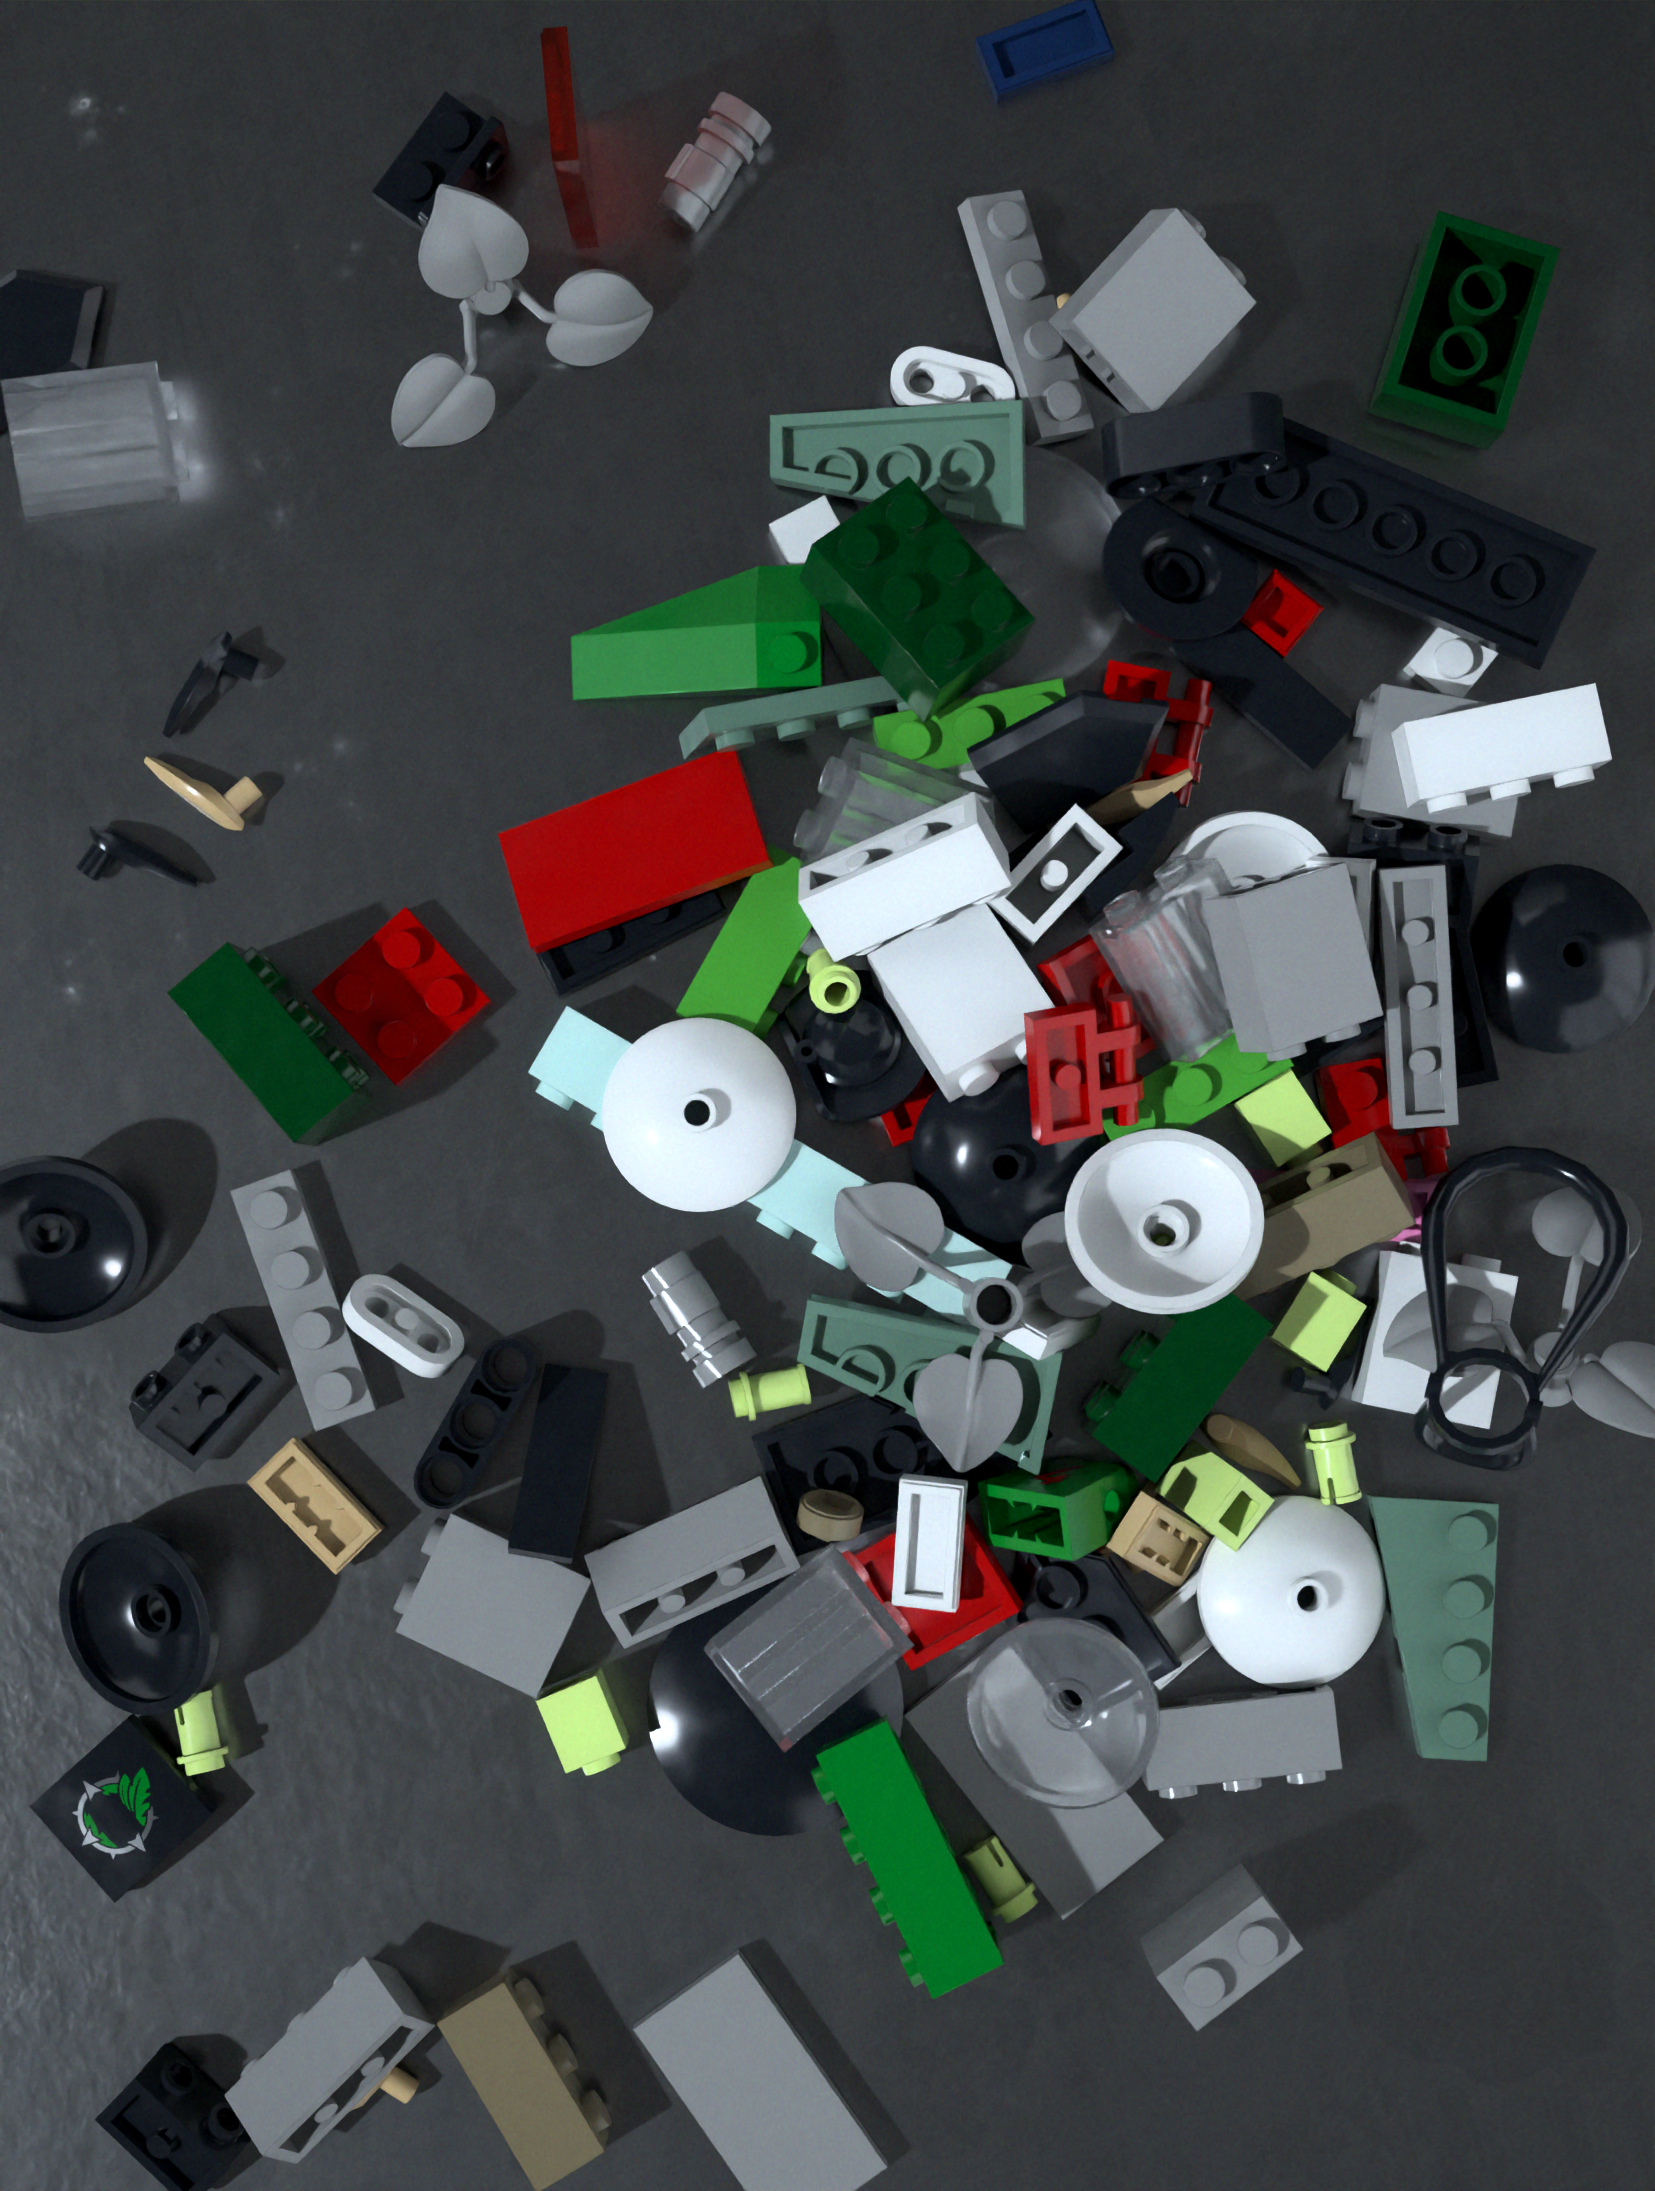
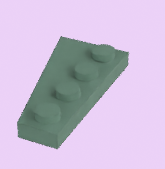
[770,400,1026,532]
[679,676,912,760]
[797,1293,1064,1476]
[1367,1494,1499,1762]

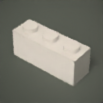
[1391,683,1612,815]
[798,791,1012,962]

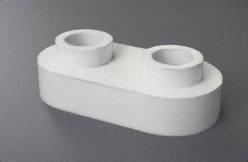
[890,346,1015,407]
[342,1274,464,1378]

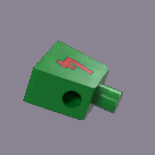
[977,1457,1138,1561]

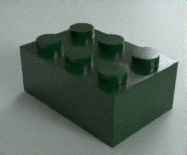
[1368,210,1561,450]
[799,476,1036,723]
[167,942,374,1146]
[1080,1292,1274,1483]

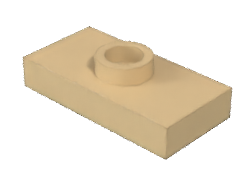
[247,1436,385,1575]
[1106,1491,1212,1588]

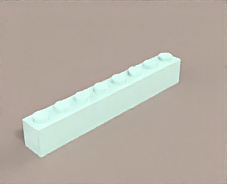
[528,1006,1012,1328]

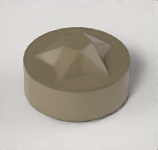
[796,1489,864,1542]

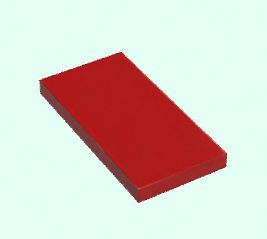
[498,750,774,954]

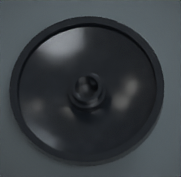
[647,1575,904,1836]

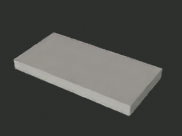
[903,1633,1164,1920]
[633,1949,887,2191]

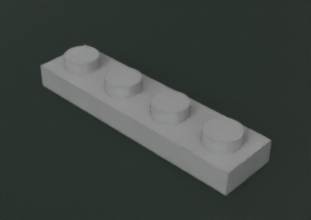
[957,190,1095,447]
[1376,864,1459,1129]
[230,1169,379,1432]

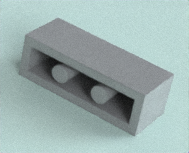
[584,1476,802,1649]
[1133,1683,1342,1799]
[224,1956,436,2164]

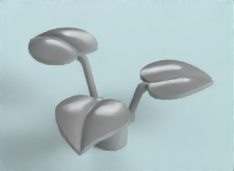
[391,184,653,447]
[834,1182,1113,1472]
[1383,1185,1655,1439]

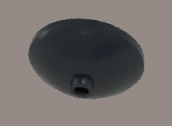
[1469,864,1655,1054]
[911,1063,1105,1249]
[0,1155,148,1333]
[59,1522,219,1716]

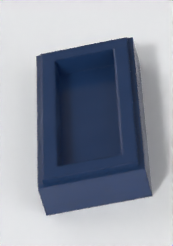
[975,0,1115,103]

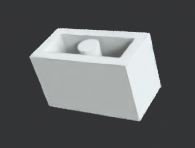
[986,803,1123,950]

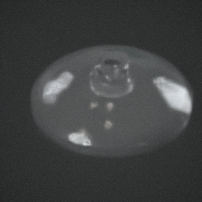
[966,1617,1160,1810]

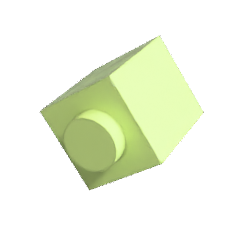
[1228,1068,1332,1170]
[1265,1268,1367,1372]
[1155,1439,1275,1552]
[536,1666,630,1776]

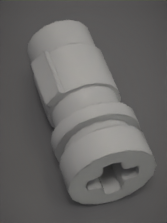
[656,92,772,233]
[642,1250,757,1389]

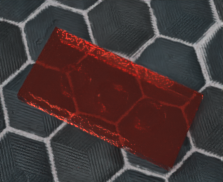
[540,26,599,249]

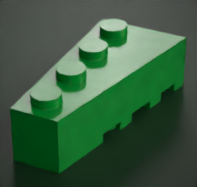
[810,1714,1005,1999]

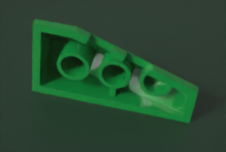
[571,565,825,701]

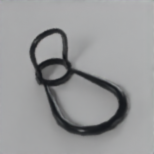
[1413,1146,1629,1471]

